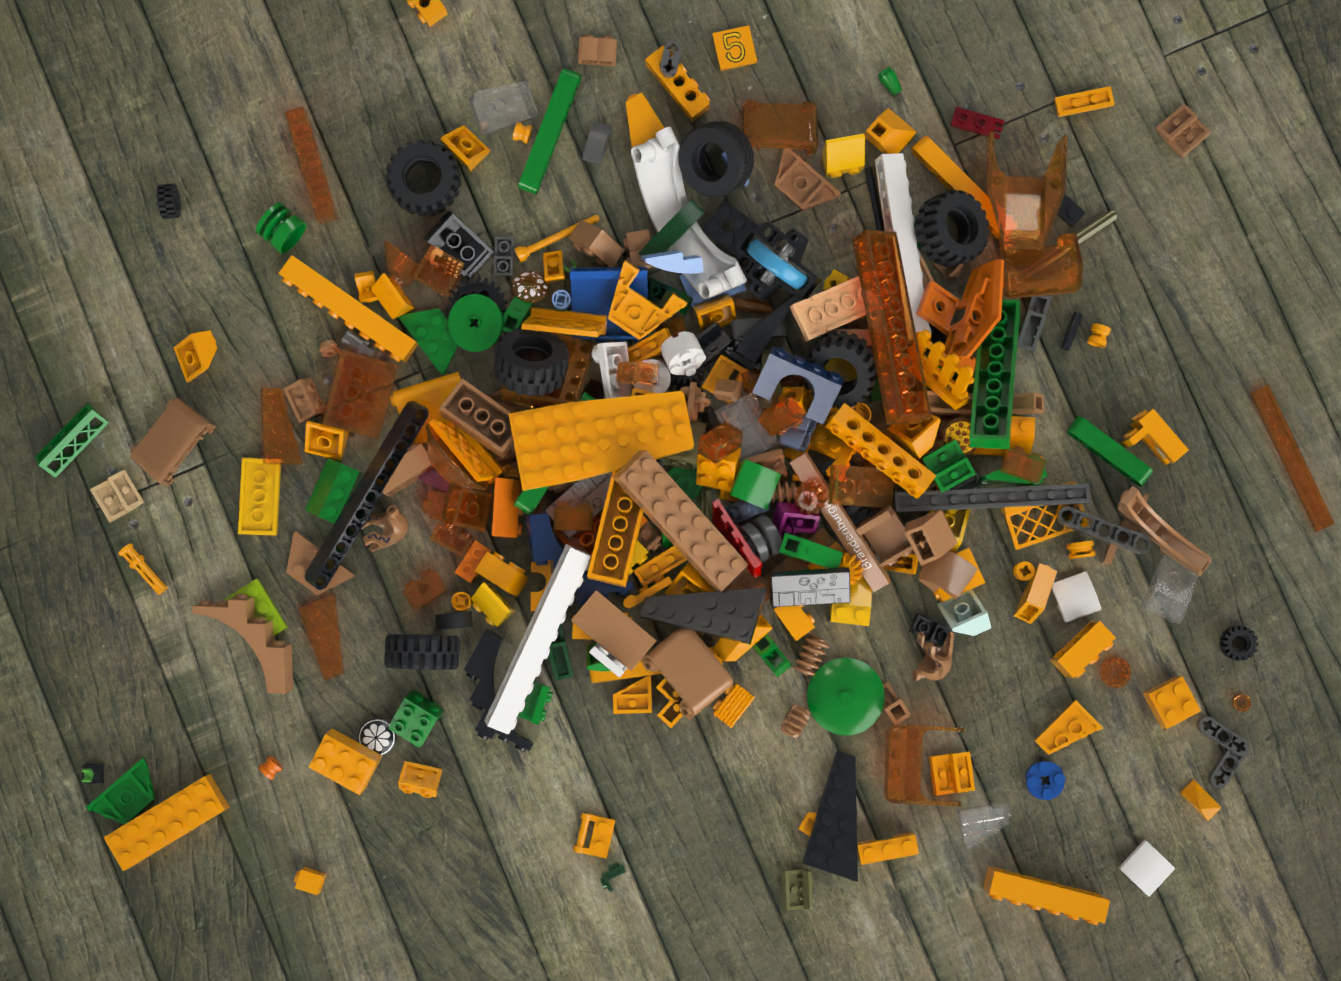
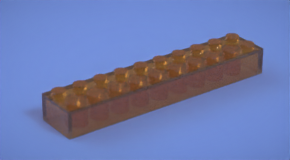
[852,230,932,425]

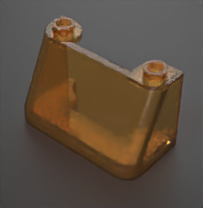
[741,100,818,154]
[999,232,1083,298]

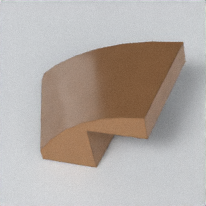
[919,550,978,600]

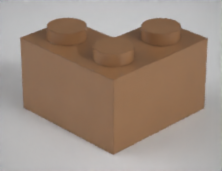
[568,220,625,267]

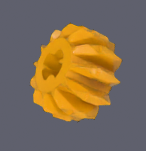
[839,552,864,585]

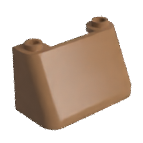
[130,398,217,487]
[640,627,733,720]

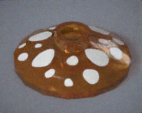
[512,271,549,303]

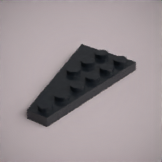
[639,587,767,645]
[801,751,858,882]

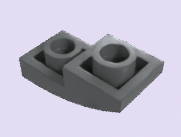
[582,122,612,164]
[494,236,515,276]

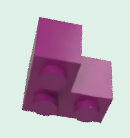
[772,502,820,542]

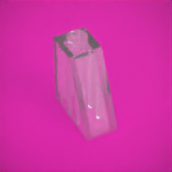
[957,802,1011,851]

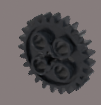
[446,277,508,327]

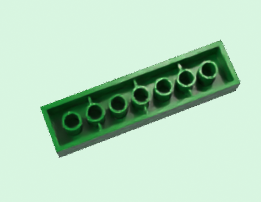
[969,299,1020,449]

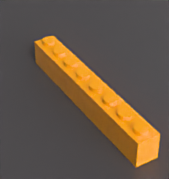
[278,255,419,363]

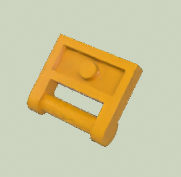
[702,354,750,405]
[573,812,615,859]

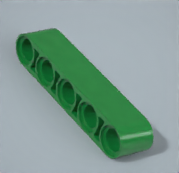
[1066,415,1153,487]

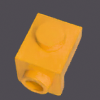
[355,270,378,303]

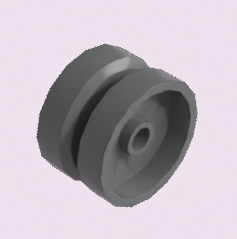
[738,515,782,563]

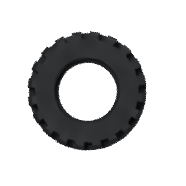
[386,139,461,217]
[915,190,990,267]
[493,328,569,396]
[802,331,879,408]
[384,634,460,670]

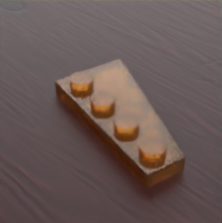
[260,388,303,465]
[298,594,344,680]

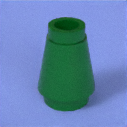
[877,66,903,96]

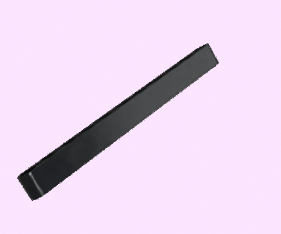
[305,401,429,590]

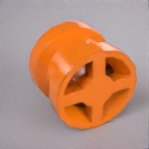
[258,755,283,780]

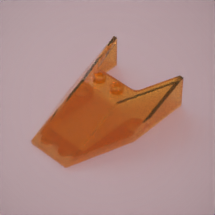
[986,132,1068,250]

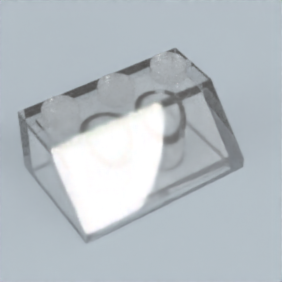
[714,393,780,463]

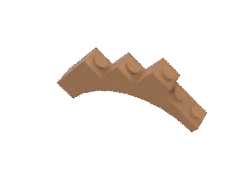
[918,391,1044,416]
[1118,486,1211,577]
[192,593,293,694]

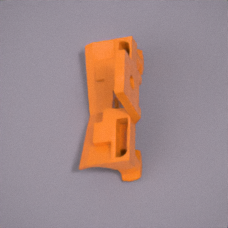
[916,259,1004,372]

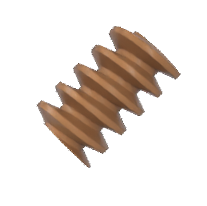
[771,481,809,505]
[792,633,829,676]

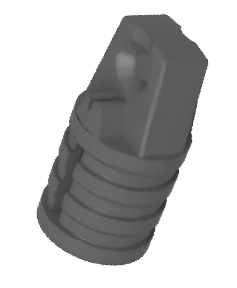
[341,329,376,359]

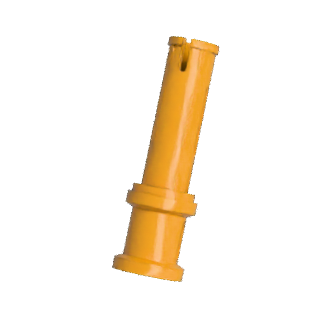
[118,543,168,596]

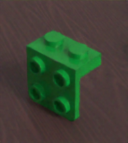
[517,681,553,725]
[389,690,445,747]

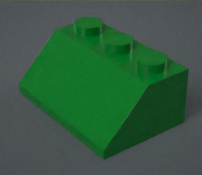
[305,458,363,524]

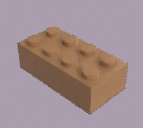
[439,378,514,459]

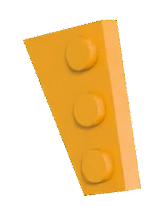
[1034,700,1103,755]

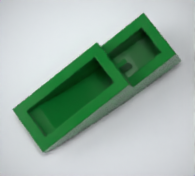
[752,634,792,678]

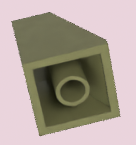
[659,419,708,471]

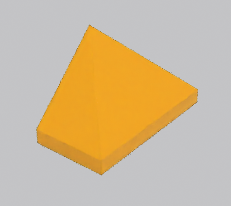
[1180,779,1222,821]

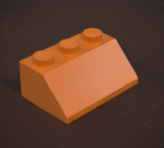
[492,477,523,539]

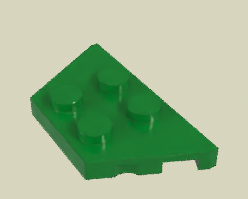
[398,308,459,376]
[85,758,156,825]

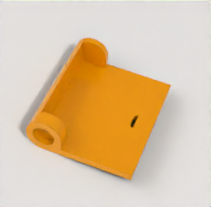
[390,371,461,446]

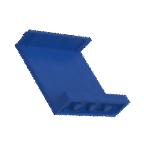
[570,267,648,342]

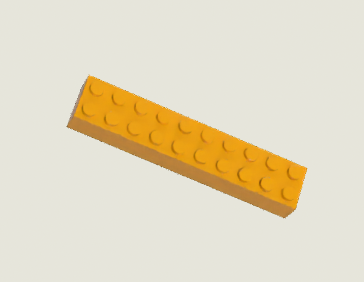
[587,388,657,588]

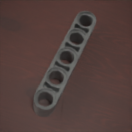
[1057,507,1151,554]

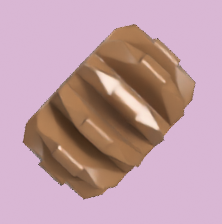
[780,704,810,738]

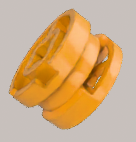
[1066,540,1096,559]

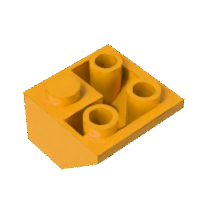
[864,108,917,154]

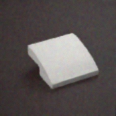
[1051,571,1101,623]
[1119,839,1175,897]

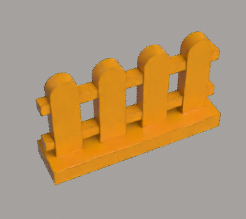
[900,329,975,410]

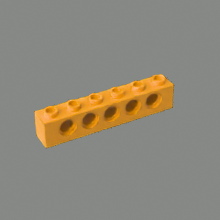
[825,403,936,499]

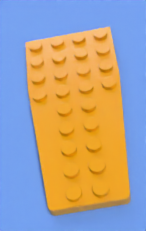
[509,391,694,491]

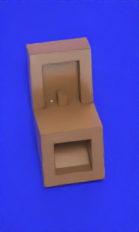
[883,682,911,725]

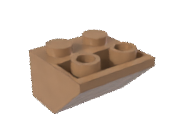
[905,509,957,565]

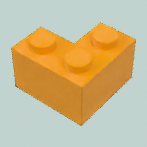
[475,551,529,597]
[656,678,683,728]

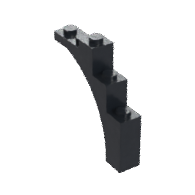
[464,629,534,752]

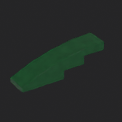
[638,199,705,267]

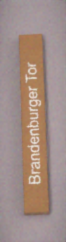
[790,452,891,592]

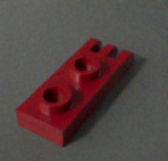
[950,106,1005,140]

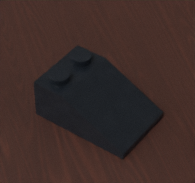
[423,210,494,280]

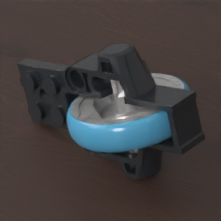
[702,199,823,301]

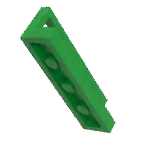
[34,402,109,478]

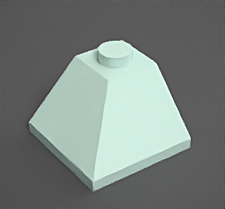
[937,589,991,636]

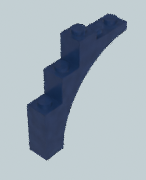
[526,513,633,608]

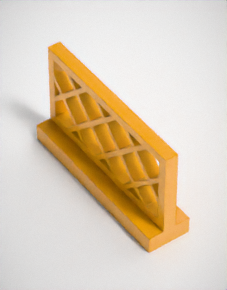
[521,307,607,337]
[429,418,505,484]
[1001,481,1088,550]

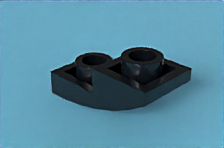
[909,614,954,646]

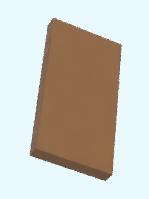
[571,590,657,671]

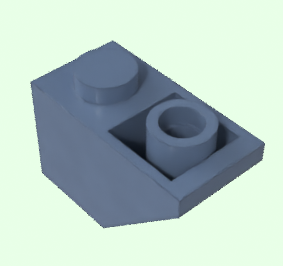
[724,500,771,524]

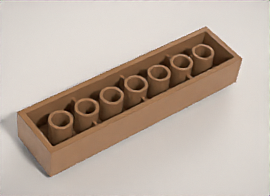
[612,450,749,592]

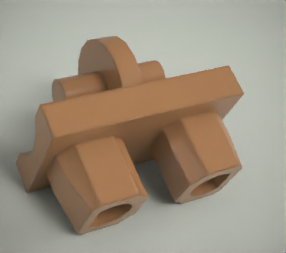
[681,382,711,422]

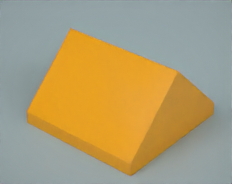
[440,125,491,172]
[371,273,415,320]
[692,294,737,333]
[304,421,349,461]

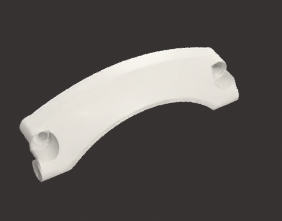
[631,127,747,299]

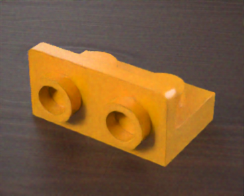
[398,761,442,798]

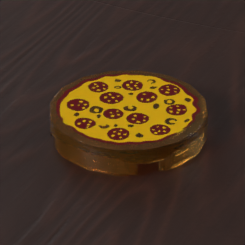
[941,417,976,455]

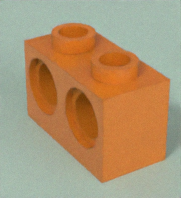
[454,540,494,584]

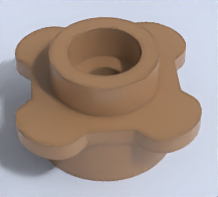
[319,340,340,357]

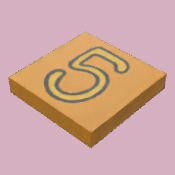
[712,25,757,71]

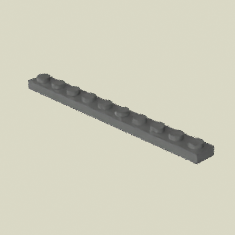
[894,483,1091,513]

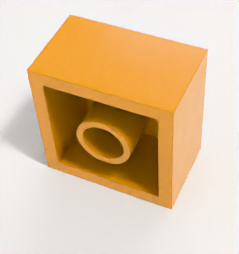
[696,441,741,492]
[1143,676,1201,729]

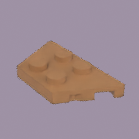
[774,146,841,211]
[286,531,355,595]

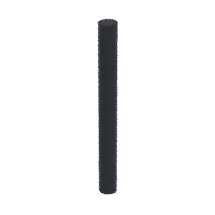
[865,167,886,243]

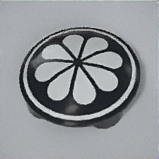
[358,718,397,756]

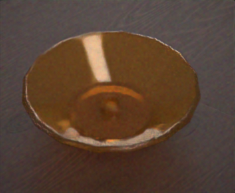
[425,423,489,491]

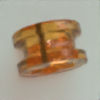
[1232,694,1251,712]

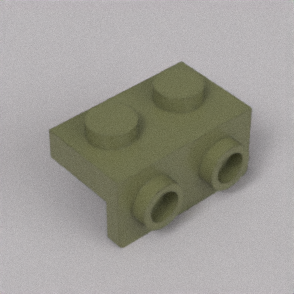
[781,868,814,911]

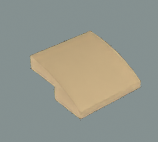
[90,469,144,523]

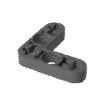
[1197,716,1249,788]

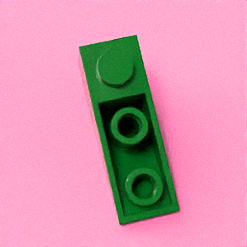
[502,281,542,334]
[779,533,843,569]

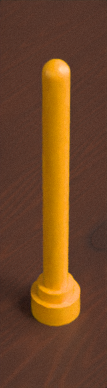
[514,215,599,263]

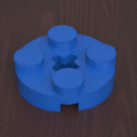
[1025,761,1066,800]

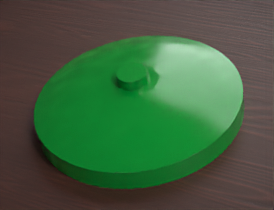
[807,658,885,735]

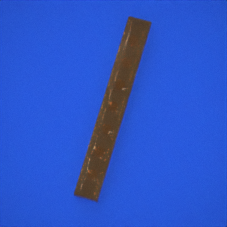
[1250,385,1335,532]

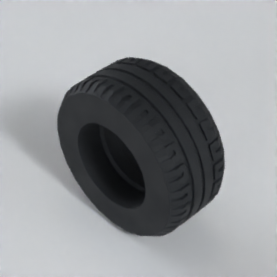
[678,121,754,197]

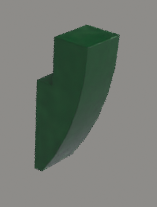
[549,623,574,681]

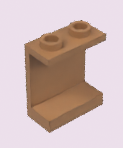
[856,505,914,568]

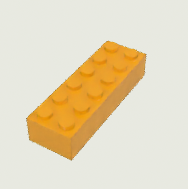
[103,774,230,871]
[983,866,1110,925]

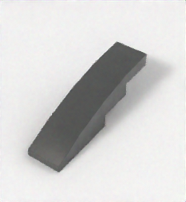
[1018,273,1057,352]

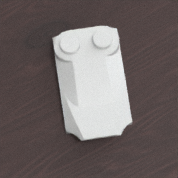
[592,342,632,399]

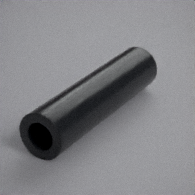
[1061,312,1083,351]

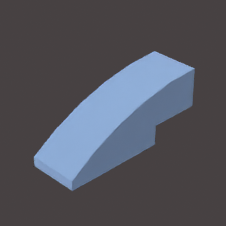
[641,250,703,274]

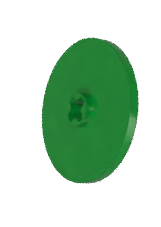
[448,294,503,352]

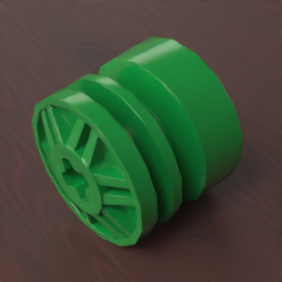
[255,202,307,254]

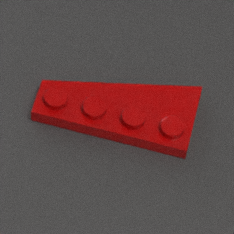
[712,499,762,578]

